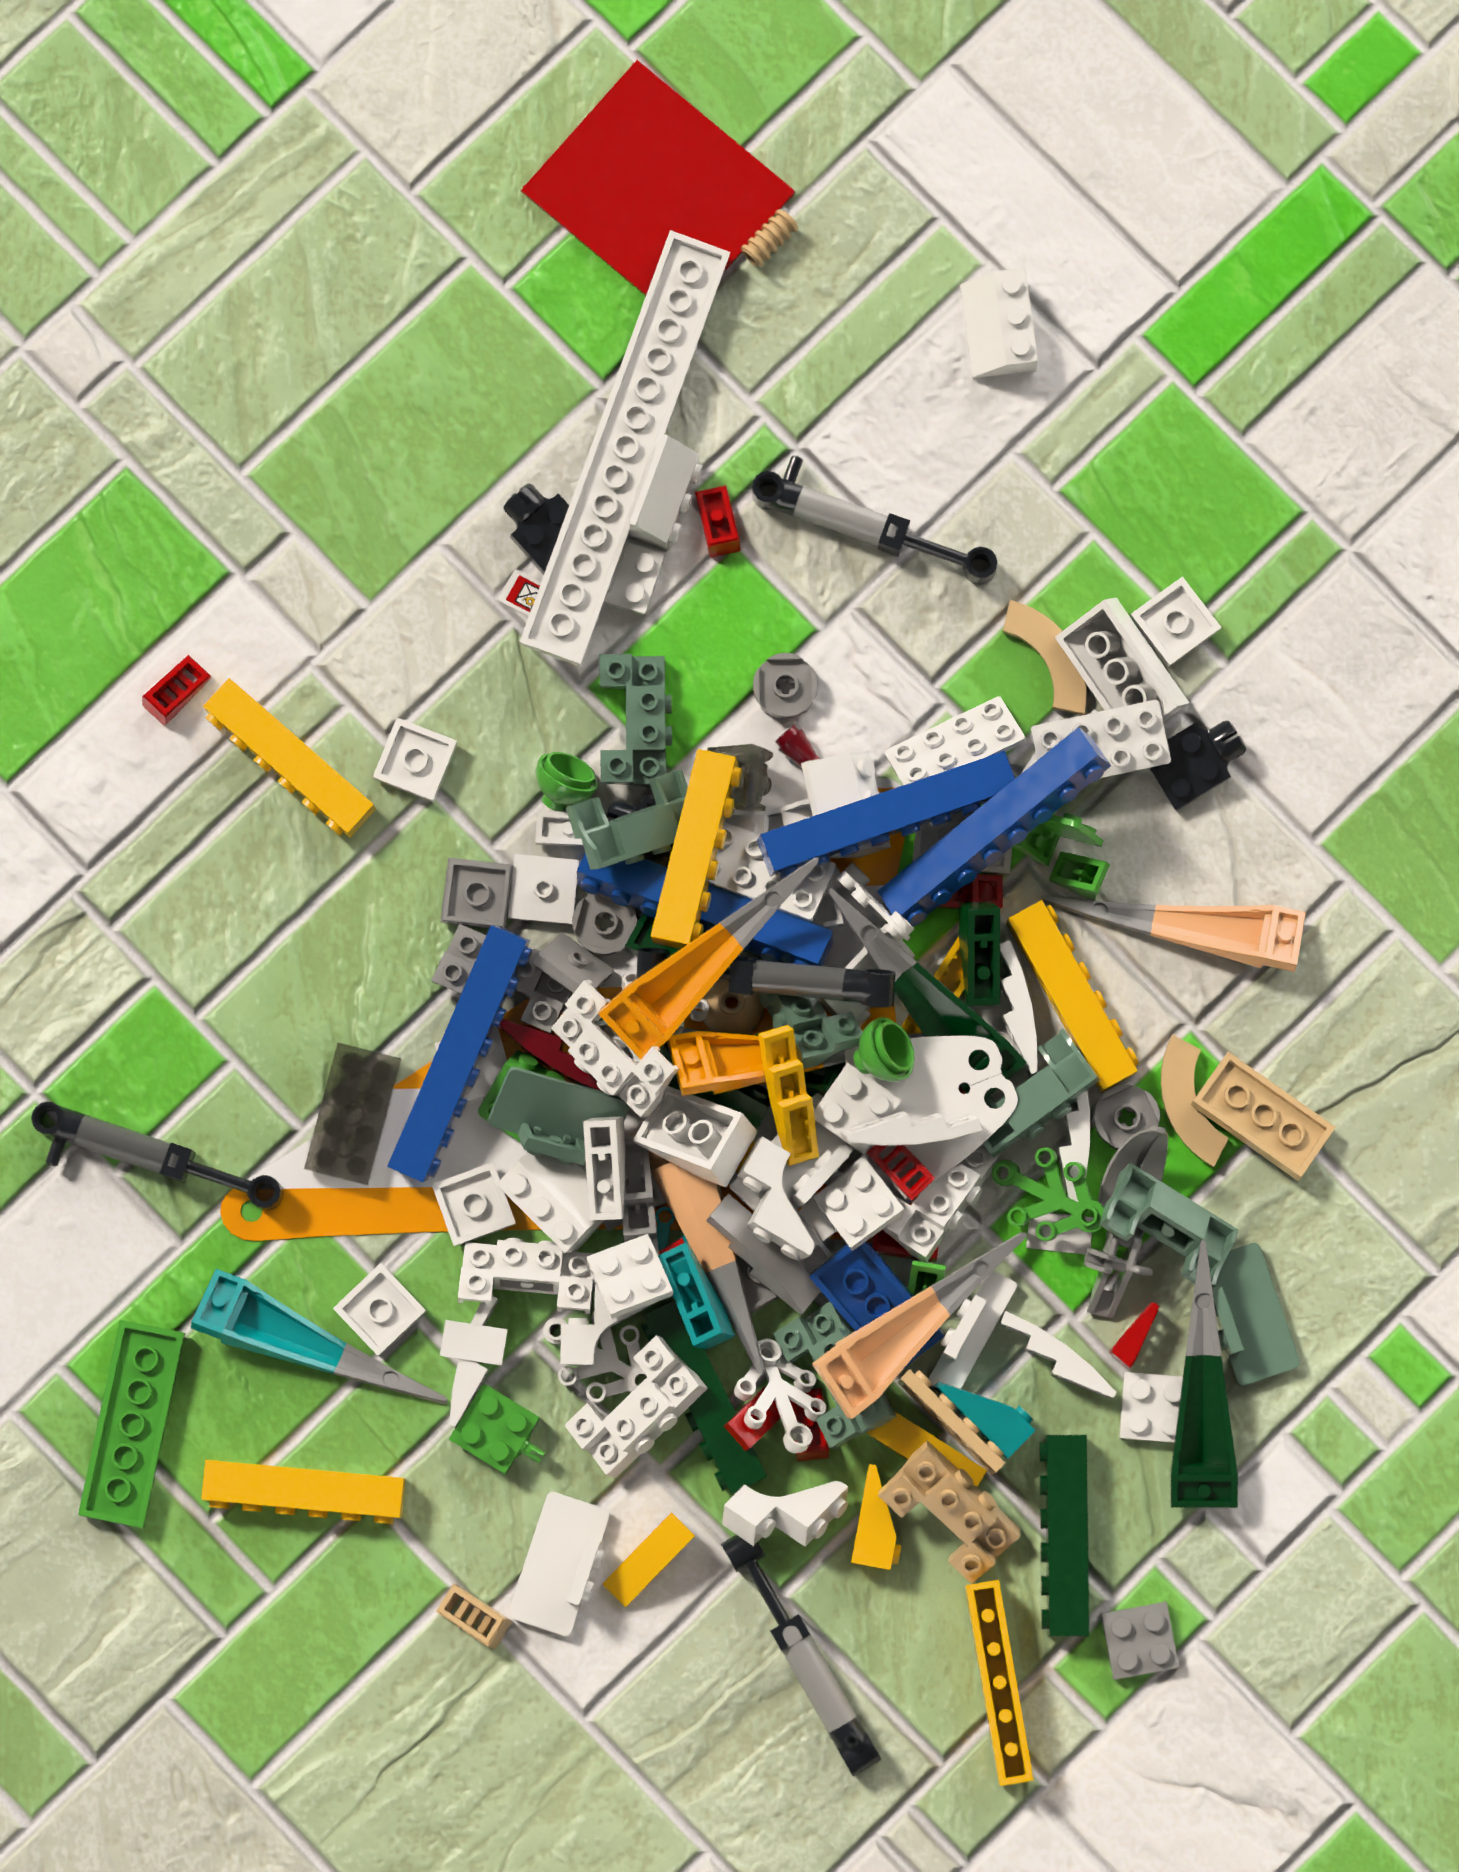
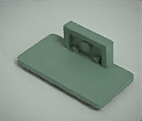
[488,1067,630,1166]
[1212,1243,1300,1386]

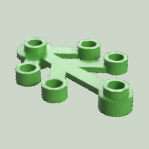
[992,1147,1104,1241]

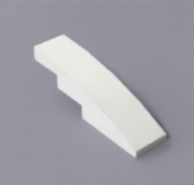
[1000,940,1037,1078]
[1057,1090,1090,1215]
[840,1111,982,1145]
[449,1296,499,1428]
[999,1311,1116,1400]

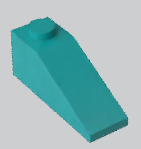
[658,1242,735,1350]
[934,1381,1036,1459]

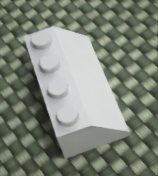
[1055,597,1189,722]

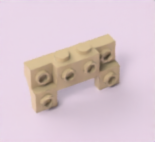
[878,1440,1021,1584]

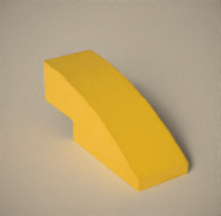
[602,1512,695,1608]

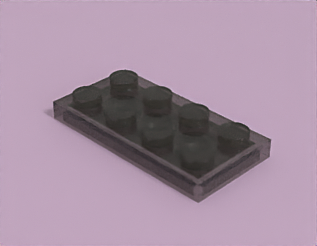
[304,1042,402,1186]

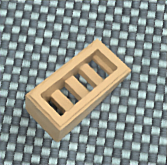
[436,1583,512,1649]

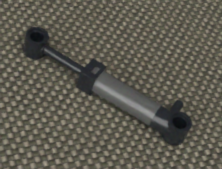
[636,947,896,1007]
[31,1102,284,1211]

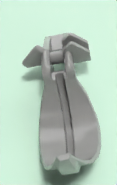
[1084,1126,1168,1319]

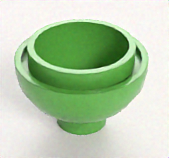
[535,752,599,812]
[853,1017,914,1082]

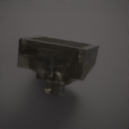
[707,744,773,813]

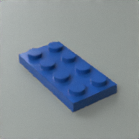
[809,1241,945,1368]

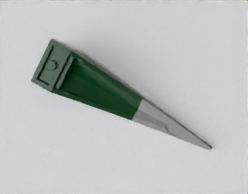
[828,888,1027,1101]
[1170,1239,1238,1508]

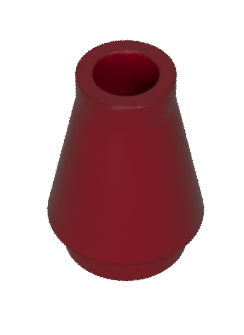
[775,725,820,767]

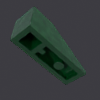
[959,901,1000,1006]

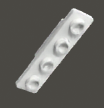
[929,1270,1017,1389]

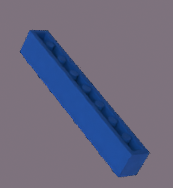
[877,727,1111,927]
[757,751,1015,878]
[576,853,833,966]
[387,925,532,1182]

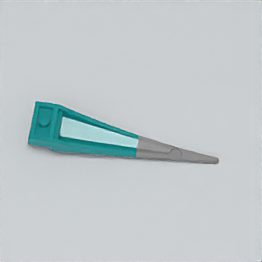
[191,1269,448,1404]

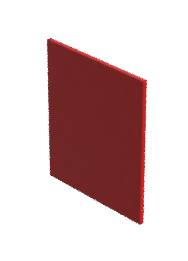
[521,60,795,296]

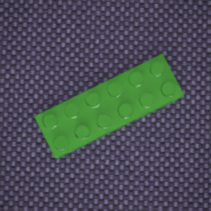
[78,1320,186,1528]

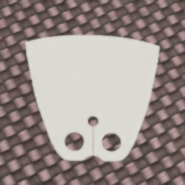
[845,1036,1018,1199]

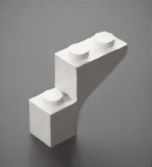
[737,1137,814,1260]
[560,1285,656,1366]
[722,1481,848,1547]

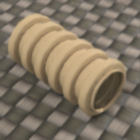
[741,209,798,268]

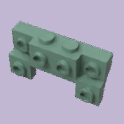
[599,654,672,787]
[566,770,688,870]
[757,956,863,1069]
[983,1028,1100,1157]
[1099,1163,1238,1289]
[773,1302,897,1449]

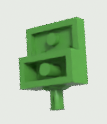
[448,1383,546,1474]

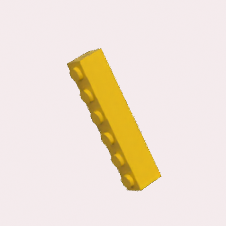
[203,678,376,838]
[651,749,742,949]
[1006,900,1139,1093]
[201,1460,406,1524]
[964,1580,1034,1786]

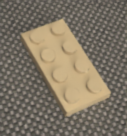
[1190,1052,1336,1181]
[898,1369,1005,1475]

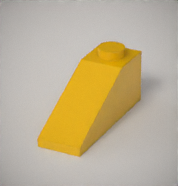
[851,1464,901,1570]

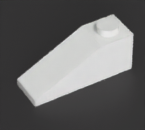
[583,1116,626,1220]

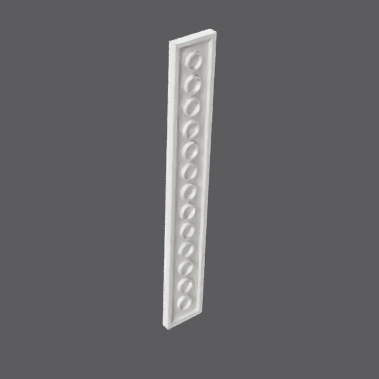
[519,230,730,666]

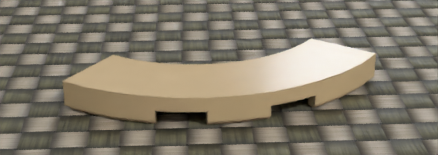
[1003,600,1086,715]
[1161,1034,1229,1168]

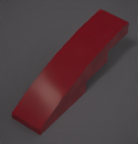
[500,1019,603,1092]

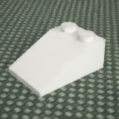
[633,1086,758,1187]

